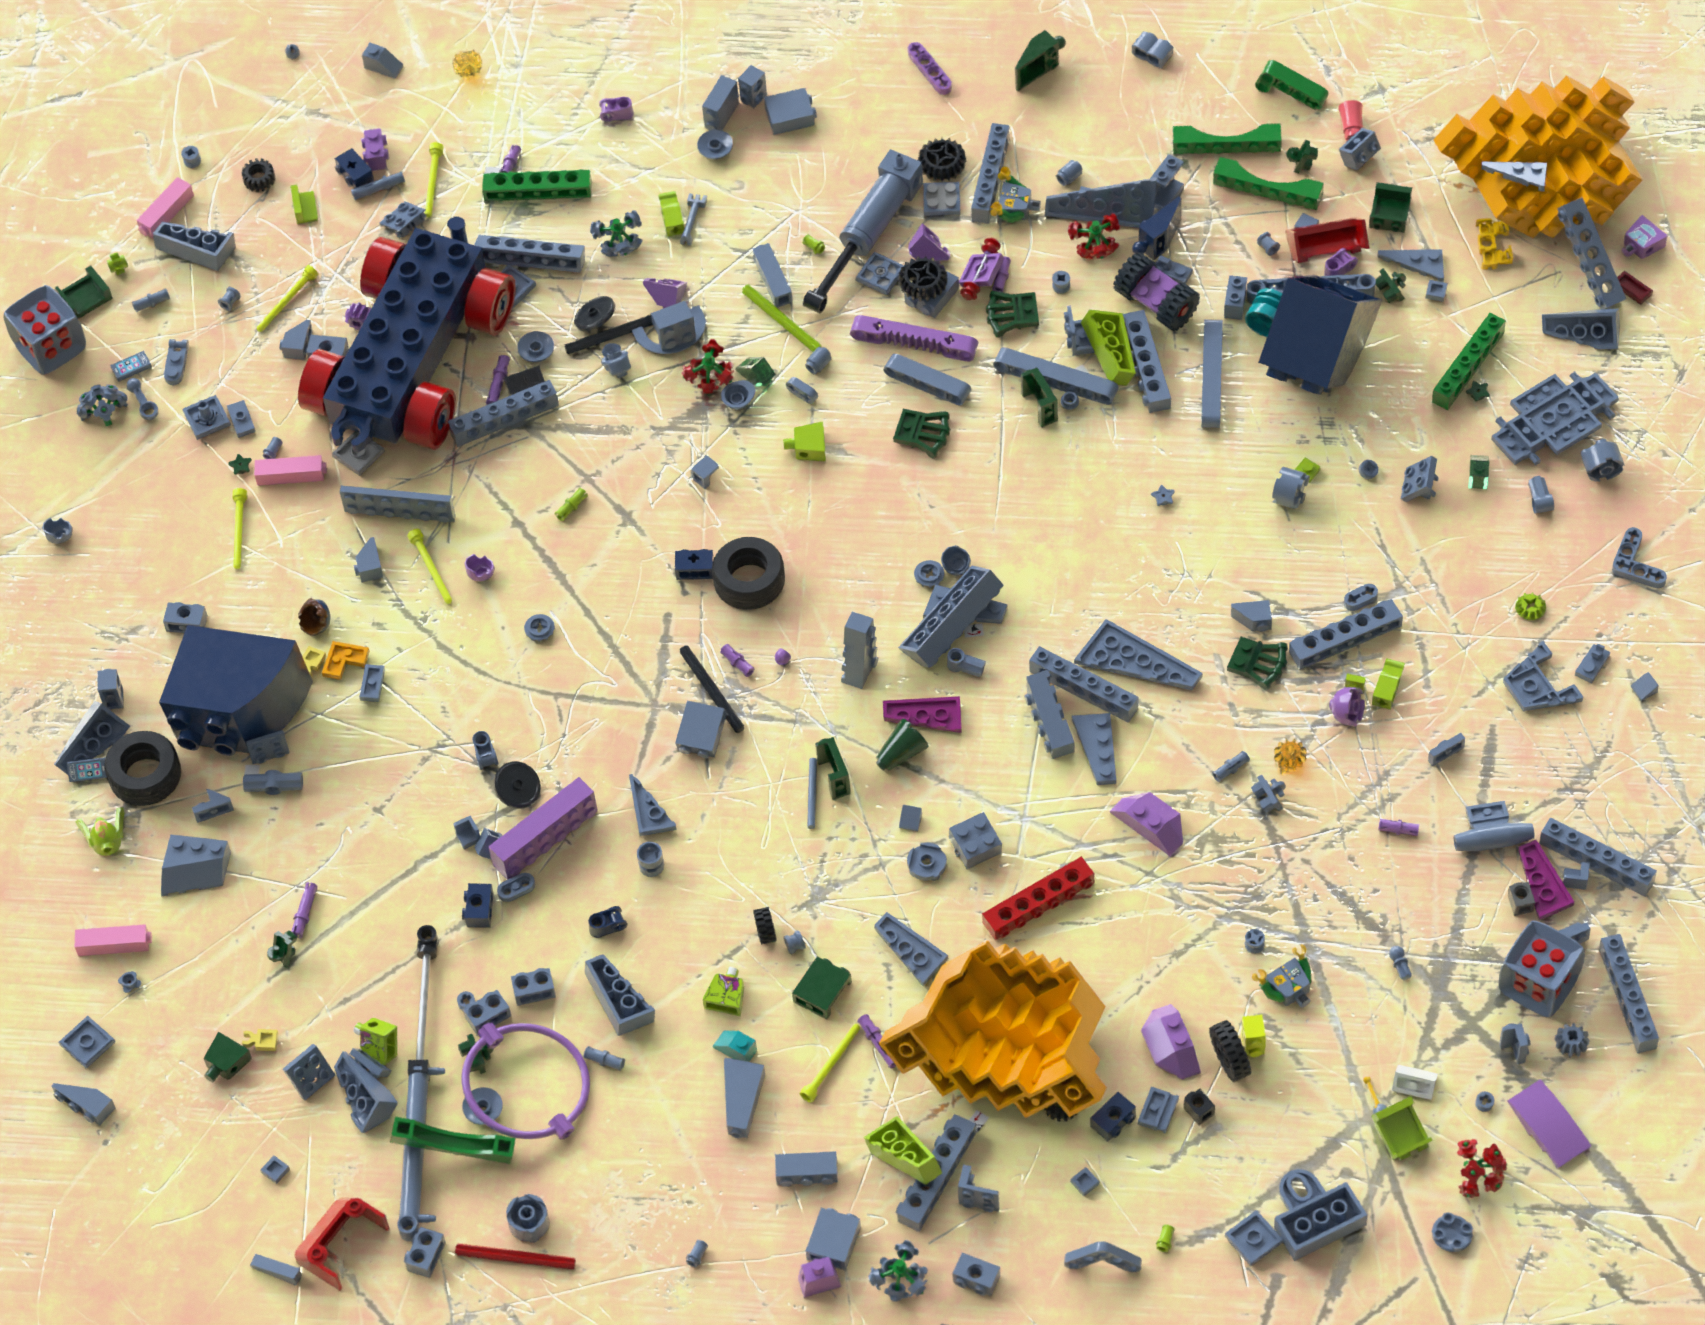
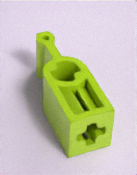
[658,191,684,237]
[1372,658,1405,710]

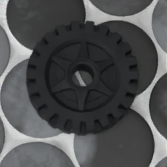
[1209,1020,1251,1082]

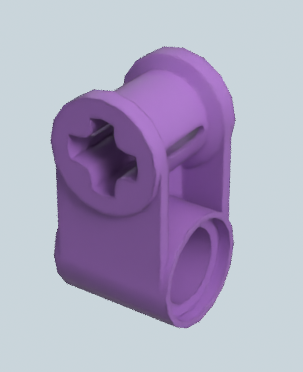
[599,96,634,122]
[1324,248,1358,276]

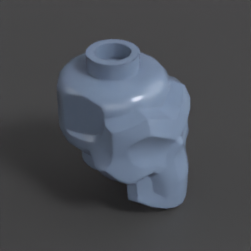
[601,343,631,378]

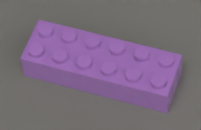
[489,777,598,880]

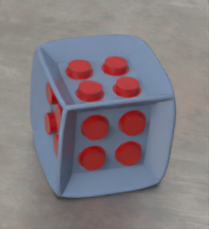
[3,285,86,375]
[1498,920,1585,1017]

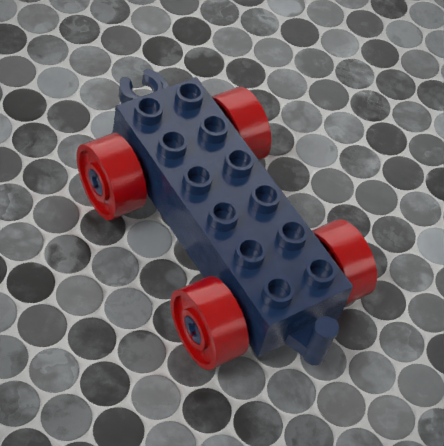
[298,216,516,452]

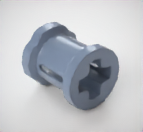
[1257,232,1280,256]
[218,287,241,311]

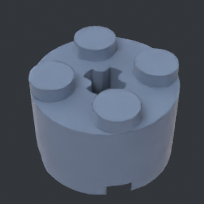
[1581,439,1625,482]
[1272,467,1310,509]
[506,1194,550,1243]

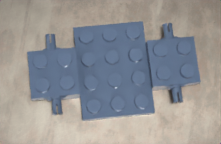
[1491,371,1619,465]

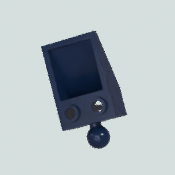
[1132,196,1181,261]

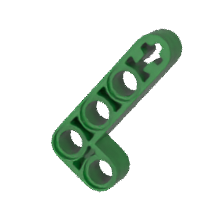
[1255,60,1329,110]

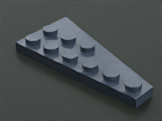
[1045,177,1157,228]
[1074,619,1203,691]

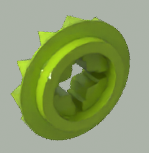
[1515,592,1546,620]

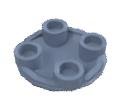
[1431,1212,1473,1252]

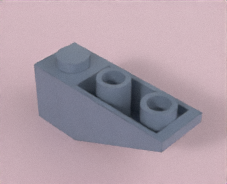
[51,1083,115,1126]

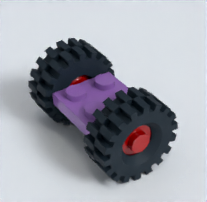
[1113,252,1200,331]

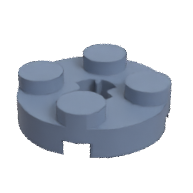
[907,842,947,881]

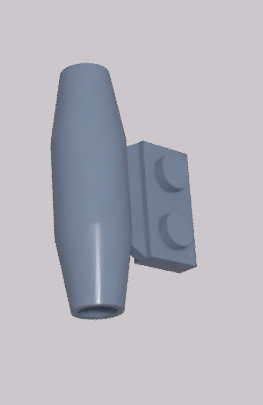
[1453,801,1535,851]

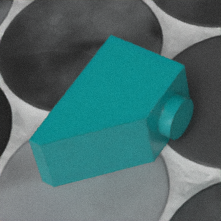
[713,1031,757,1062]

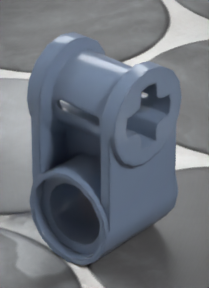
[472,731,499,770]

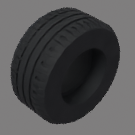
[712,537,785,610]
[104,731,181,806]

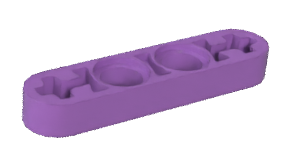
[908,42,952,95]

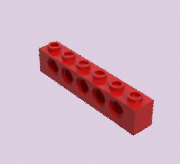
[982,856,1095,940]

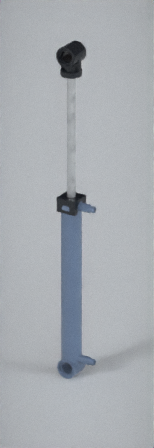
[397,925,445,1242]

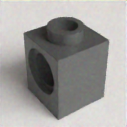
[1508,882,1535,916]

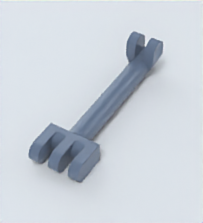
[680,193,707,246]

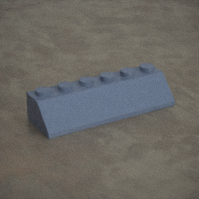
[898,565,1004,668]

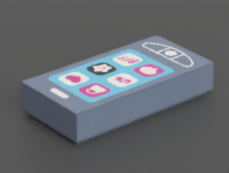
[110,351,152,382]
[67,757,107,782]

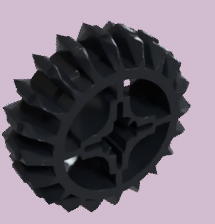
[918,137,966,182]
[898,255,948,302]

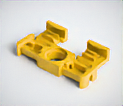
[1475,218,1513,270]

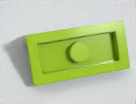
[290,184,318,224]

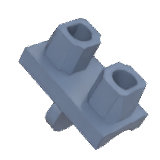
[1251,774,1286,812]

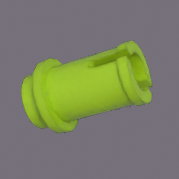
[802,234,826,254]
[1155,1224,1175,1252]

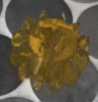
[452,49,483,78]
[1274,738,1307,772]

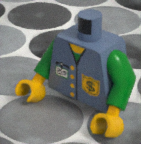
[990,167,1041,223]
[1252,944,1312,1008]

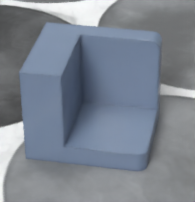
[691,455,719,489]
[453,815,480,849]
[474,827,503,860]
[1563,862,1590,890]

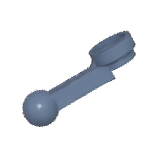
[127,378,158,420]

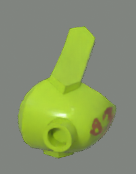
[75,807,125,856]

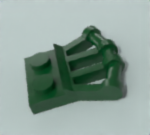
[985,291,1039,338]
[893,408,951,459]
[1227,636,1288,691]

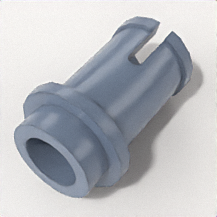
[262,437,283,459]
[686,1240,708,1267]

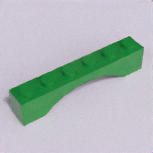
[1172,124,1282,155]
[1213,157,1324,210]
[390,1116,516,1164]

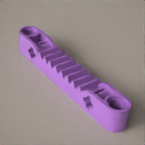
[850,315,979,362]

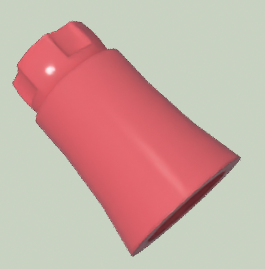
[1338,100,1363,141]

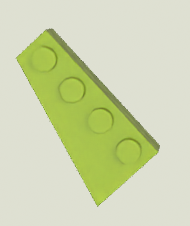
[1081,309,1136,386]
[863,1116,942,1184]

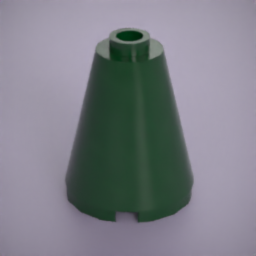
[875,718,929,771]

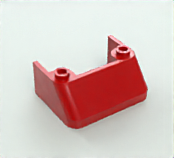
[1285,217,1370,263]
[294,1198,390,1291]

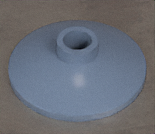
[697,129,733,159]
[517,331,554,362]
[462,1087,503,1125]

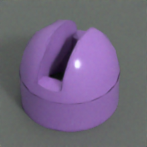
[775,648,791,665]

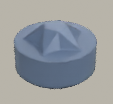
[1358,460,1379,479]

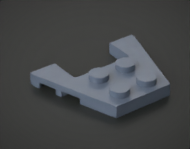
[1503,641,1583,711]

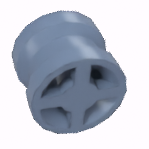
[181,146,201,168]
[1052,270,1070,294]
[1245,929,1265,954]
[783,930,806,954]

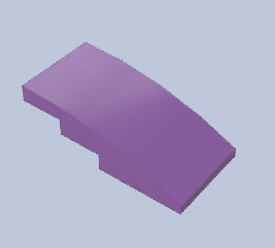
[1507,1079,1591,1168]

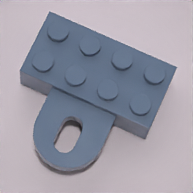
[1274,1169,1368,1261]

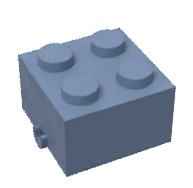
[949,812,1002,869]

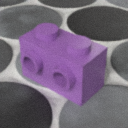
[361,128,389,171]

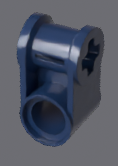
[588,906,628,938]

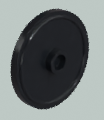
[574,296,616,331]
[493,761,541,809]

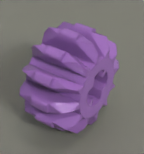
[344,302,371,331]

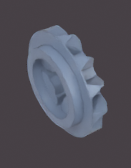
[914,560,944,588]
[524,614,555,642]

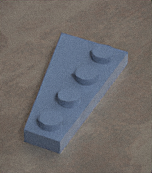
[923,584,1008,624]
[1072,713,1116,785]
[874,912,948,986]

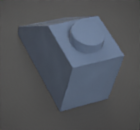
[362,42,403,79]
[279,319,313,360]
[353,537,383,583]
[1231,600,1272,632]

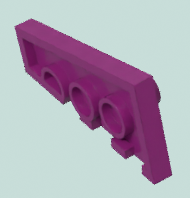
[883,696,962,733]
[1518,839,1575,921]

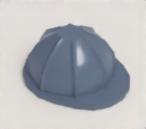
[721,380,755,410]

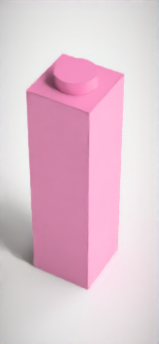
[136,177,194,239]
[255,455,327,486]
[75,924,152,956]

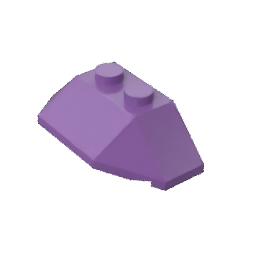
[1110,792,1183,857]
[1141,1004,1201,1079]

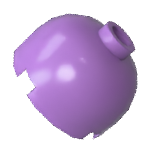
[1329,687,1365,726]

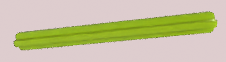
[742,284,822,352]

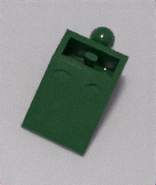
[1015,30,1066,92]

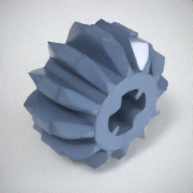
[1555,1022,1590,1058]

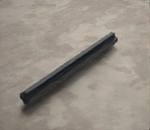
[564,314,653,354]
[679,645,744,733]

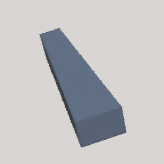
[250,1254,302,1286]

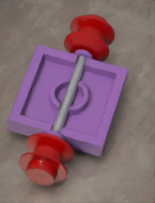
[959,238,1004,301]

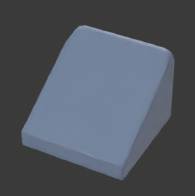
[1631,672,1659,701]
[899,805,922,831]

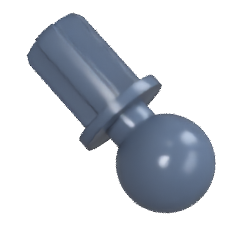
[1389,946,1412,980]

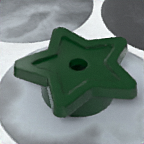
[1466,381,1490,402]
[228,454,252,475]

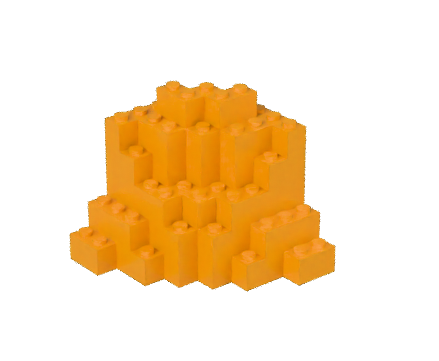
[1433,75,1643,238]
[879,940,1107,1118]

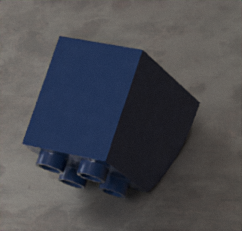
[1258,275,1382,395]
[159,625,313,756]

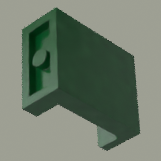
[1369,182,1413,233]
[54,265,113,319]
[1021,367,1058,428]
[815,737,851,800]
[792,956,852,1020]

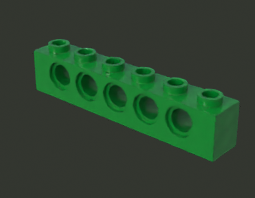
[482,169,592,202]
[1432,312,1506,410]

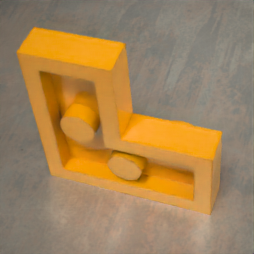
[322,641,370,680]

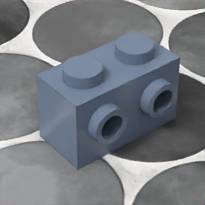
[1339,128,1381,170]

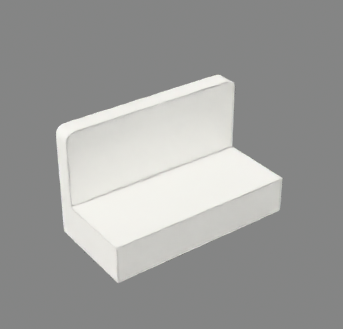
[1391,1065,1438,1100]

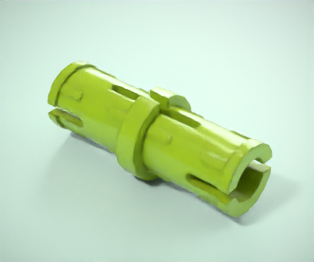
[554,488,588,521]

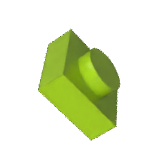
[1295,457,1321,483]
[1345,673,1366,694]

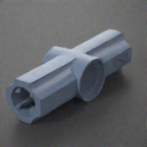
[243,770,303,795]

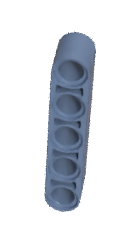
[883,354,972,406]

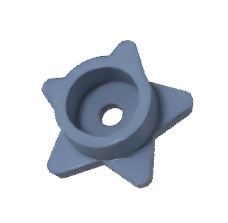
[1151,485,1175,506]

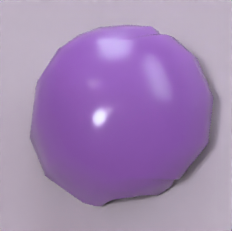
[465,554,495,581]

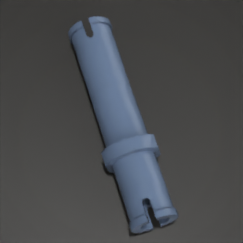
[351,171,405,200]

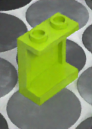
[1371,1096,1433,1161]

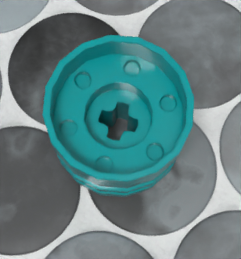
[1245,288,1282,337]

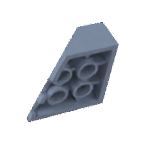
[161,834,231,897]

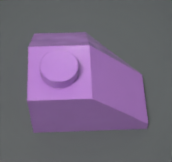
[908,223,950,261]
[643,278,687,308]

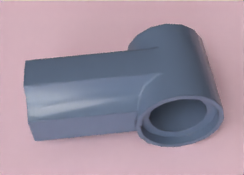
[1528,476,1554,514]
[947,648,986,677]

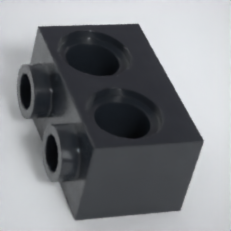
[503,365,545,396]

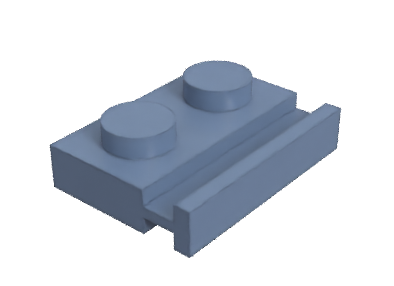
[1138,1086,1179,1134]

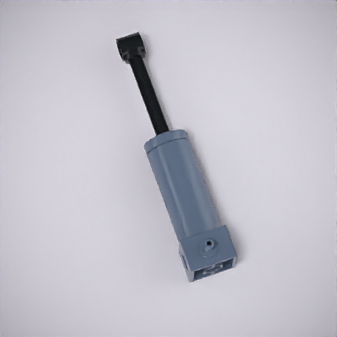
[803,149,923,313]

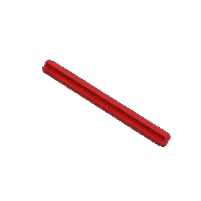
[455,1243,576,1270]

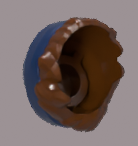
[298,598,331,636]

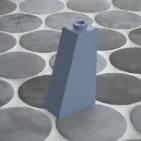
[724,1057,765,1138]

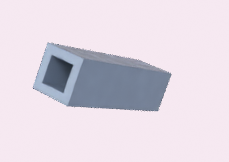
[752,243,793,308]

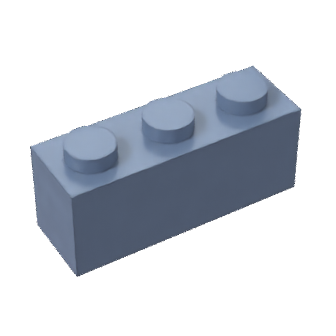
[775,1151,838,1187]

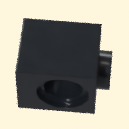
[1184,1088,1215,1125]

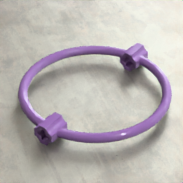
[461,1023,590,1140]

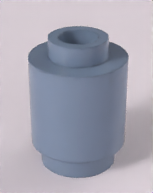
[1056,160,1082,186]
[805,347,832,374]

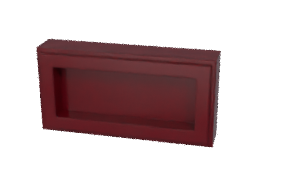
[1617,270,1653,305]

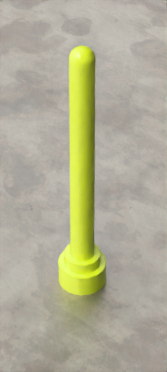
[425,142,444,218]
[257,265,319,332]
[232,488,248,569]
[407,528,452,604]
[799,1024,860,1103]

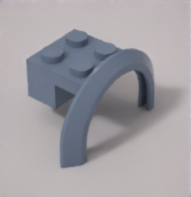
[632,301,706,354]

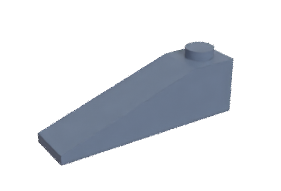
[1542,308,1620,349]
[54,701,130,775]
[334,1051,398,1133]

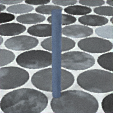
[807,758,817,829]

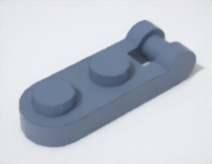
[164,339,189,385]

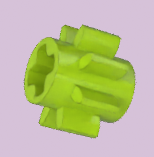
[106,252,128,275]

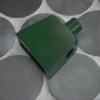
[204,1032,252,1083]

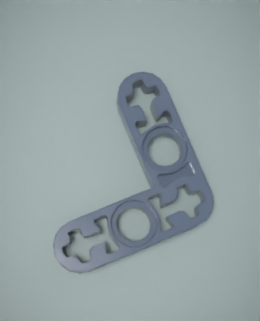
[1612,527,1667,588]
[1064,1241,1142,1272]

